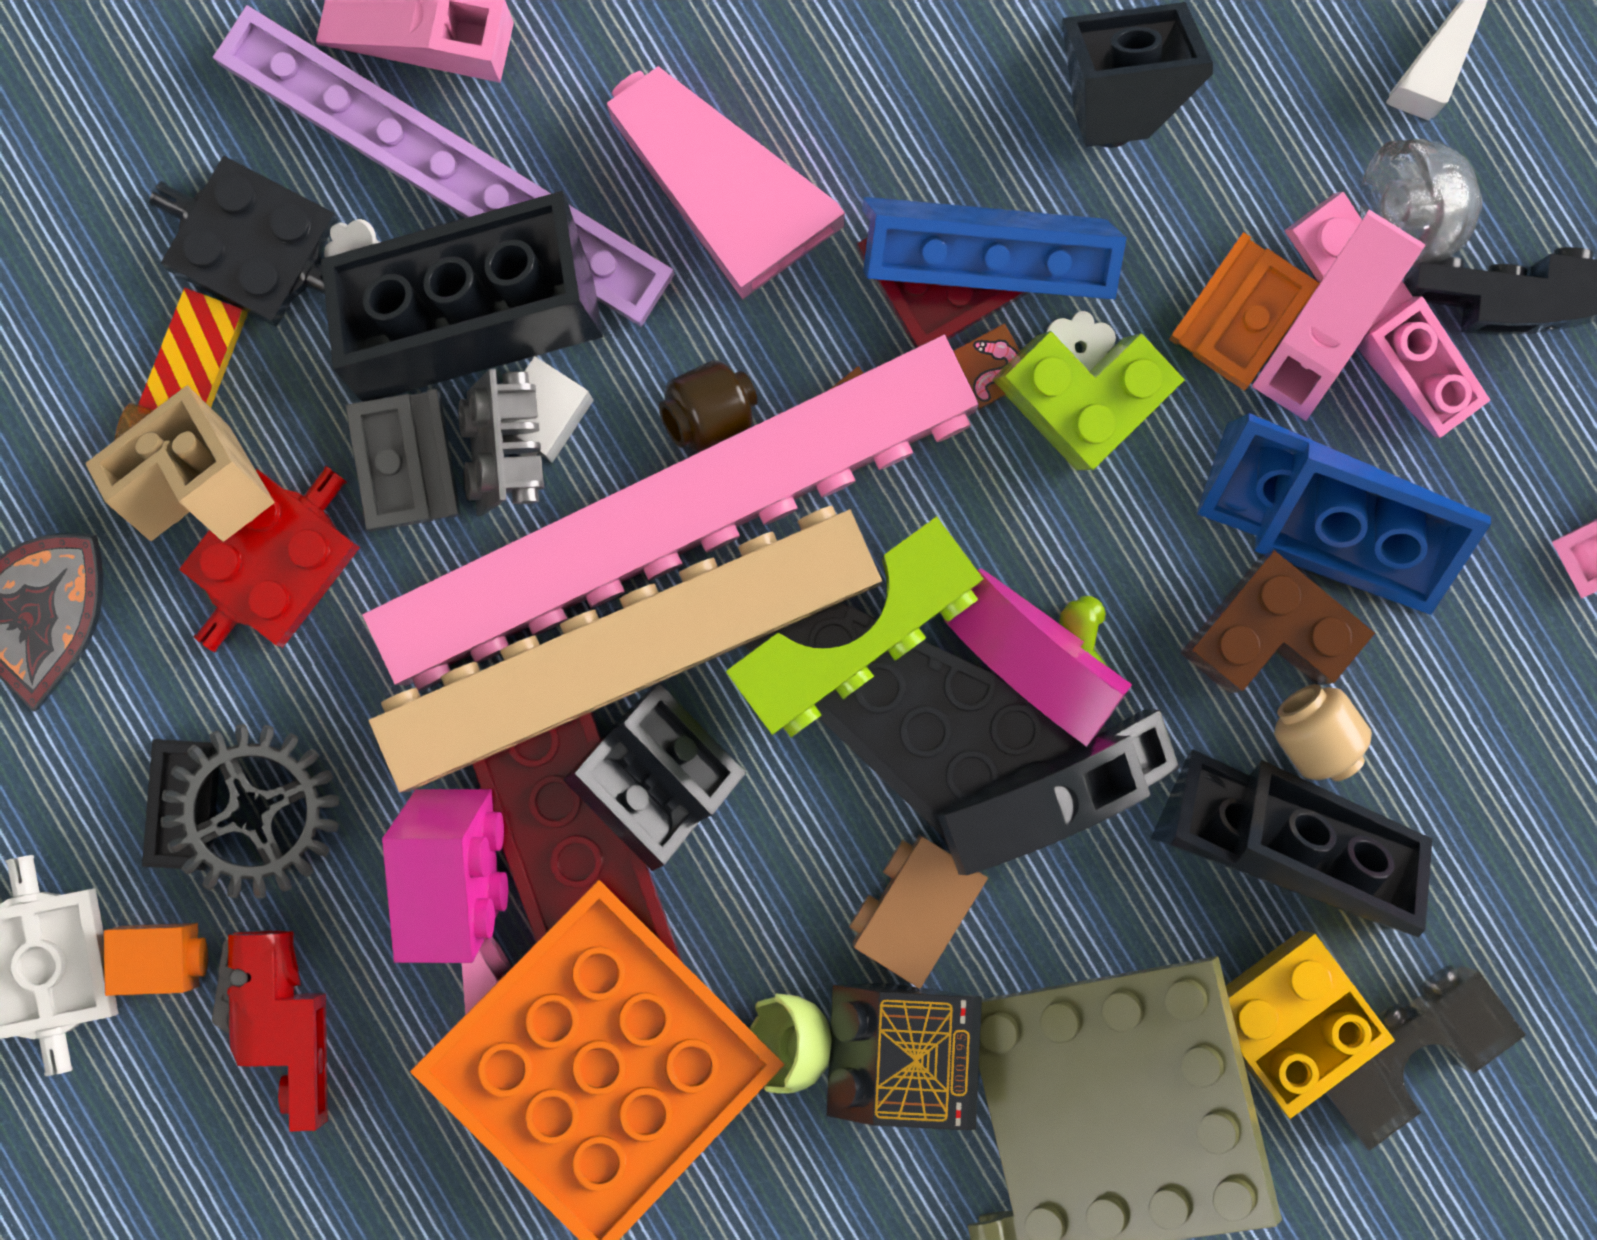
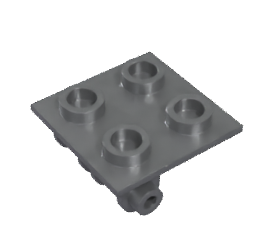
[458,369,544,516]

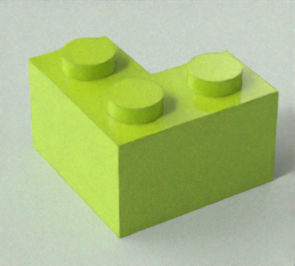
[991,331,1185,471]

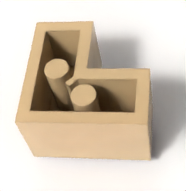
[85,385,275,542]

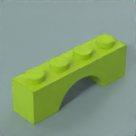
[725,516,983,738]

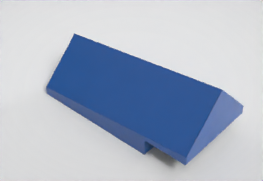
[1197,413,1491,615]

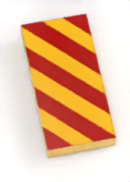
[138,287,248,411]

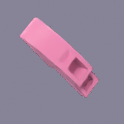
[1284,192,1490,438]

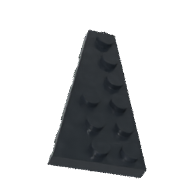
[738,555,1107,841]

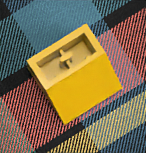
[1226,930,1395,1119]

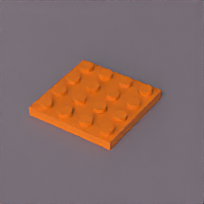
[410,880,785,1240]

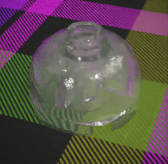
[1360,139,1482,267]

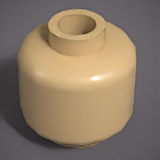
[1274,684,1372,781]

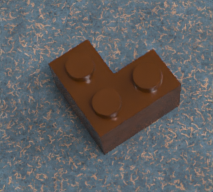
[1180,550,1375,693]

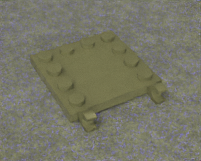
[968,956,1282,1240]

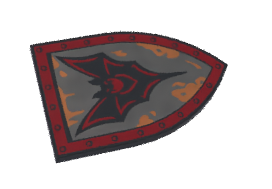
[0,533,103,712]

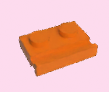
[1169,232,1320,391]

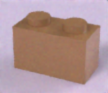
[849,835,988,989]

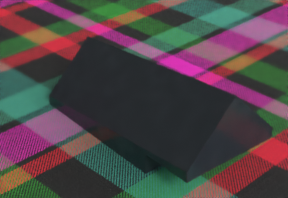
[1151,749,1432,937]

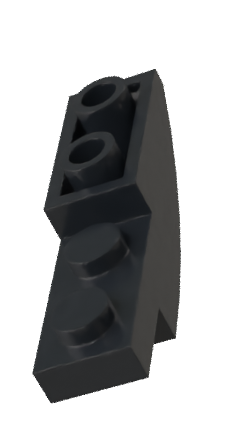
[1404,247,1597,335]
[938,710,1180,876]

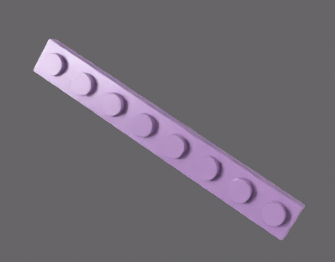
[213,5,675,327]

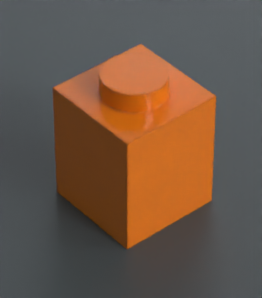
[104,923,208,996]

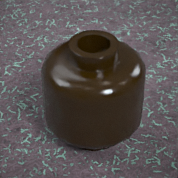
[659,360,758,453]

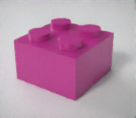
[382,789,509,963]

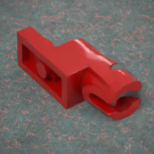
[212,930,328,1132]

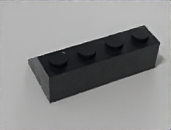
[321,191,603,402]

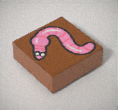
[953,323,1020,411]

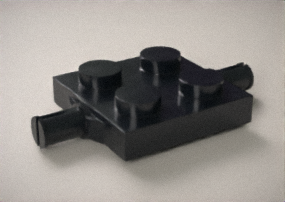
[149,155,338,327]

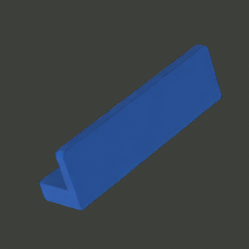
[862,197,1127,300]

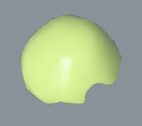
[749,993,832,1093]

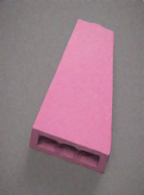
[607,66,845,299]

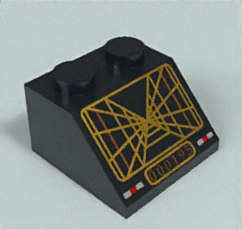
[826,983,982,1130]

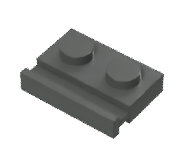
[346,389,461,532]

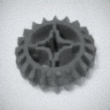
[161,724,339,899]

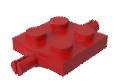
[179,465,361,653]

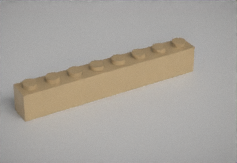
[368,506,882,792]

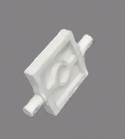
[0,855,119,1076]

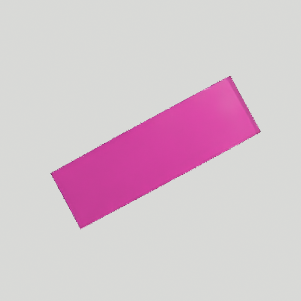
[944,568,1132,747]

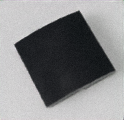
[563,683,746,871]

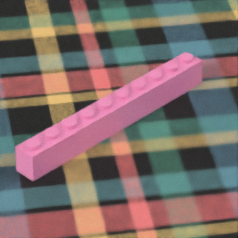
[362,335,979,691]

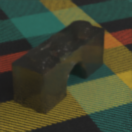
[1322,965,1526,1151]

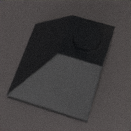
[1062,2,1213,148]

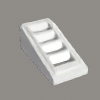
[1386,0,1488,121]

